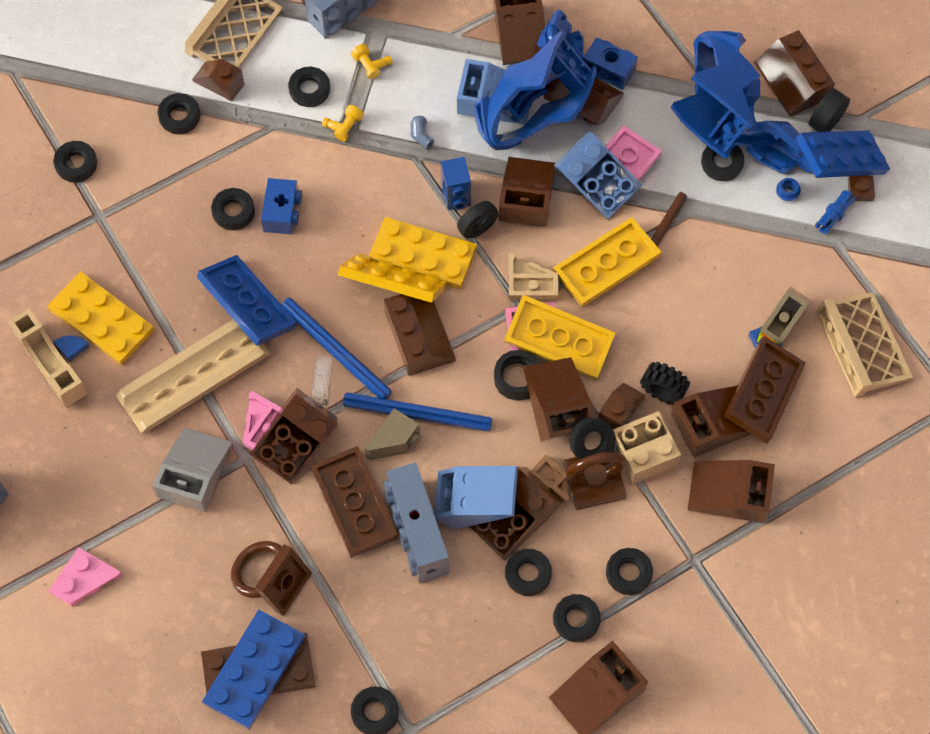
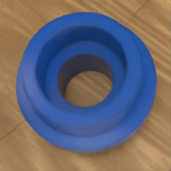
[776,178,801,201]

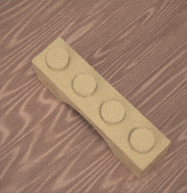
[8,308,87,408]

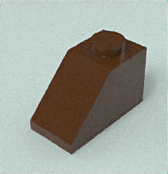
[192,59,244,102]
[598,383,645,429]

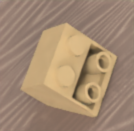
[613,411,681,485]

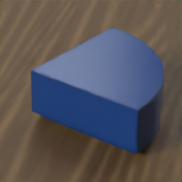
[53,336,89,362]

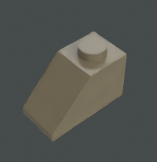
[760,287,811,345]
[365,409,421,460]

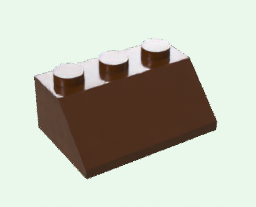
[755,30,835,116]
[543,77,624,125]
[384,294,456,376]

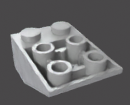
[152,428,233,512]

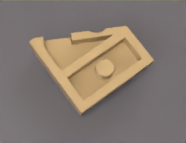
[508,253,558,300]

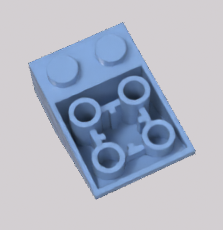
[457,59,530,125]
[554,131,642,219]
[434,466,518,530]

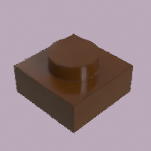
[848,175,875,201]

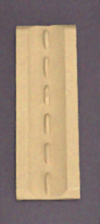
[116,320,271,435]

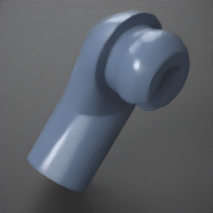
[410,116,434,149]

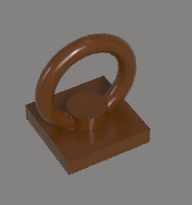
[563,450,627,510]
[231,541,312,616]

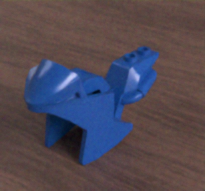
[474,10,597,151]
[671,31,812,174]

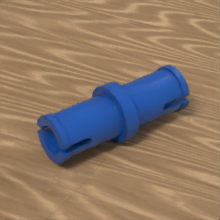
[815,190,855,234]

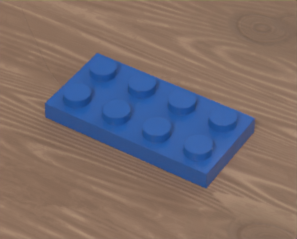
[796,130,890,178]
[197,255,297,346]
[202,610,305,730]

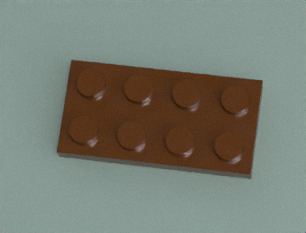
[724,336,806,443]
[310,446,399,558]
[201,633,316,695]

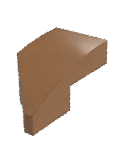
[531,454,569,503]

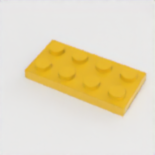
[369,217,477,290]
[553,217,662,308]
[338,254,447,303]
[47,271,155,366]
[503,295,615,380]

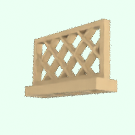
[185,0,283,68]
[816,292,913,398]

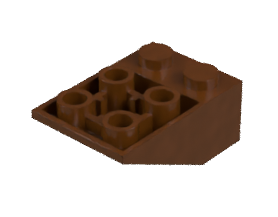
[493,0,545,65]
[498,157,556,227]
[523,357,595,442]
[671,385,750,457]
[250,388,338,484]
[687,460,775,523]
[469,467,563,560]
[549,641,648,734]

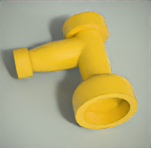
[351,44,393,79]
[322,105,364,142]

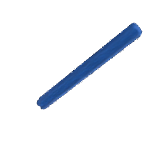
[281,298,392,399]
[343,392,492,432]

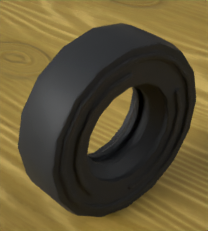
[288,66,330,107]
[157,93,201,134]
[53,140,97,182]
[701,146,745,182]
[211,188,255,230]
[457,201,499,239]
[569,417,616,460]
[606,548,653,595]
[505,549,552,596]
[553,594,601,642]
[351,686,399,734]

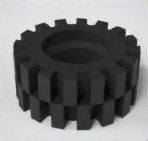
[640,362,690,405]

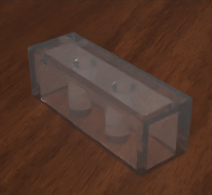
[311,355,334,406]

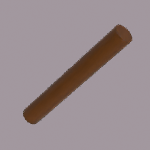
[651,192,687,246]

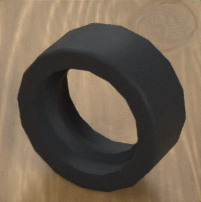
[808,88,850,132]
[494,350,540,401]

